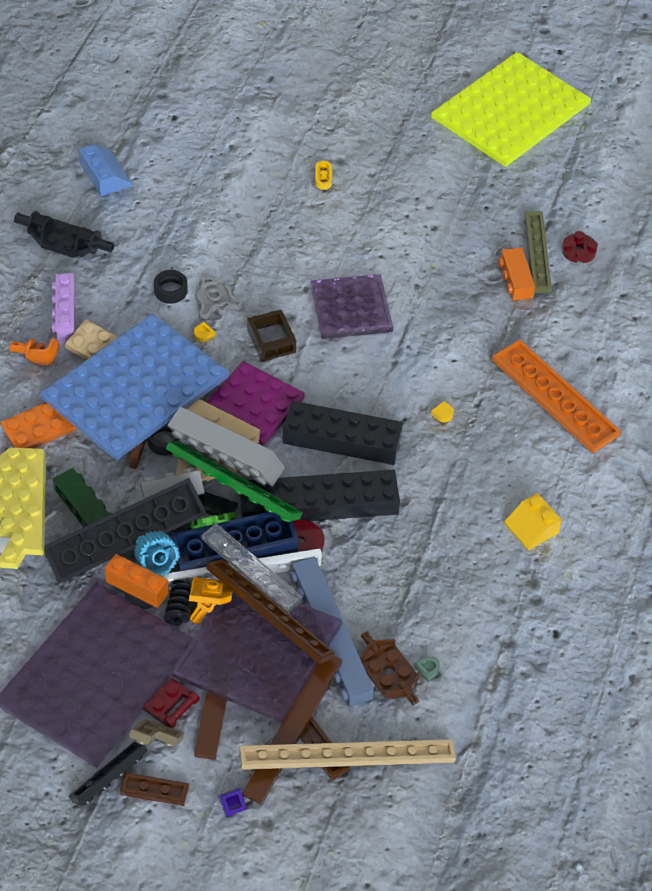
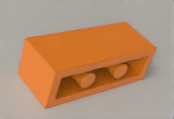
[498,248,535,301]
[104,554,169,608]

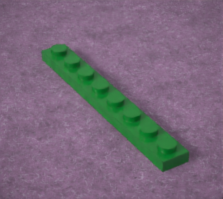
[166,441,303,522]

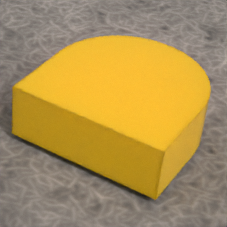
[194,322,216,342]
[431,401,454,423]

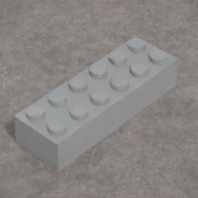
[167,406,285,487]

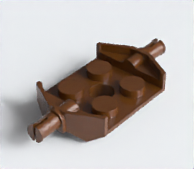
[360,631,420,706]

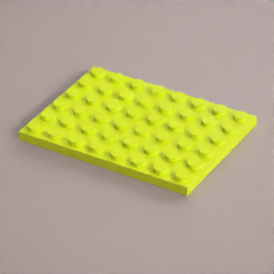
[431,52,591,167]

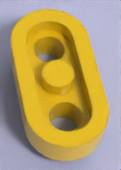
[315,161,332,190]

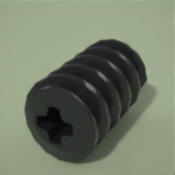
[164,580,194,626]

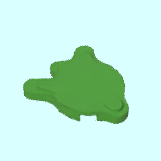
[188,512,237,529]

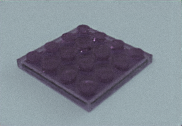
[310,274,393,339]

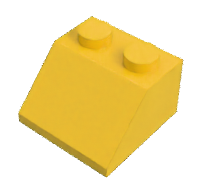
[504,493,562,551]

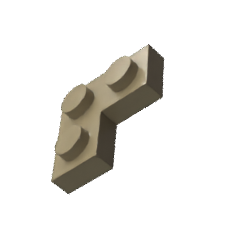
[129,719,185,747]

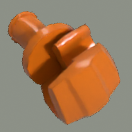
[10,338,59,366]

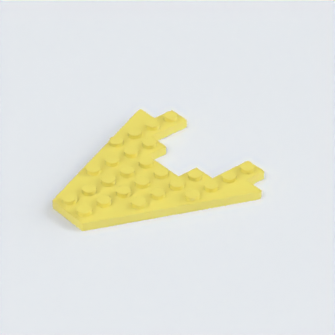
[0,447,46,569]

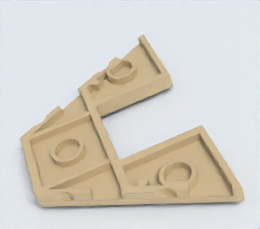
[176,399,260,481]

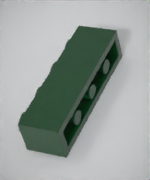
[53,468,112,527]

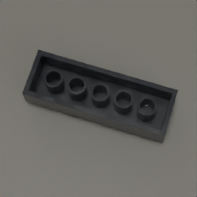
[283,401,403,465]

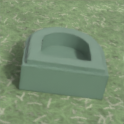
[414,657,440,682]

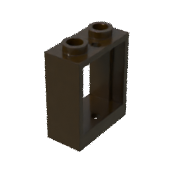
[247,309,297,362]

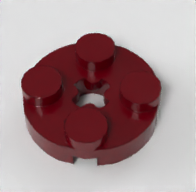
[562,231,598,263]

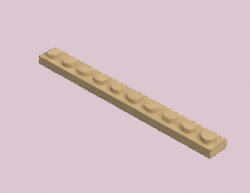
[239,740,456,769]

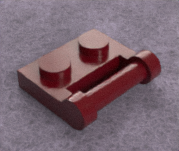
[143,677,200,728]

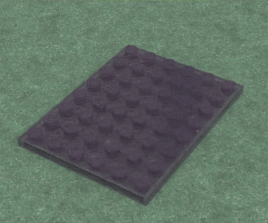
[0,582,197,768]

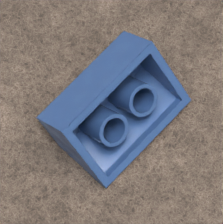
[79,144,132,196]

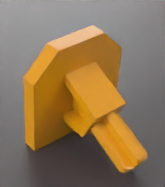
[189,577,233,624]

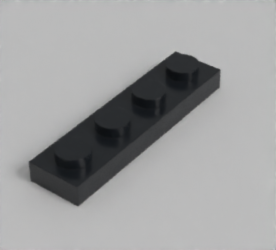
[68,741,148,806]

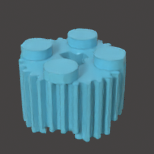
[134,530,180,576]

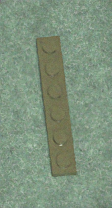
[525,211,552,293]

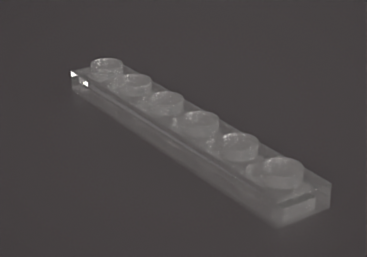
[201,523,302,613]

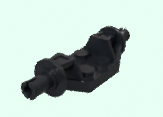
[14,211,115,258]

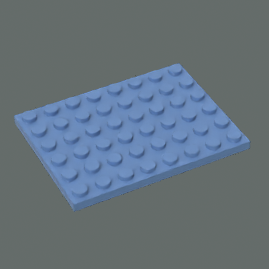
[40,313,229,461]

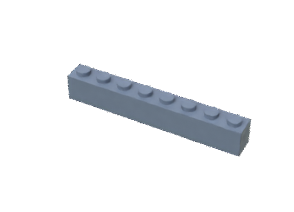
[290,556,374,707]

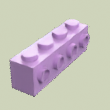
[52,273,76,343]

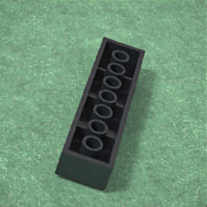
[239,469,400,521]
[44,478,207,585]

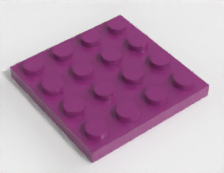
[206,361,305,446]

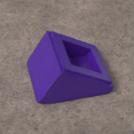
[217,788,247,817]

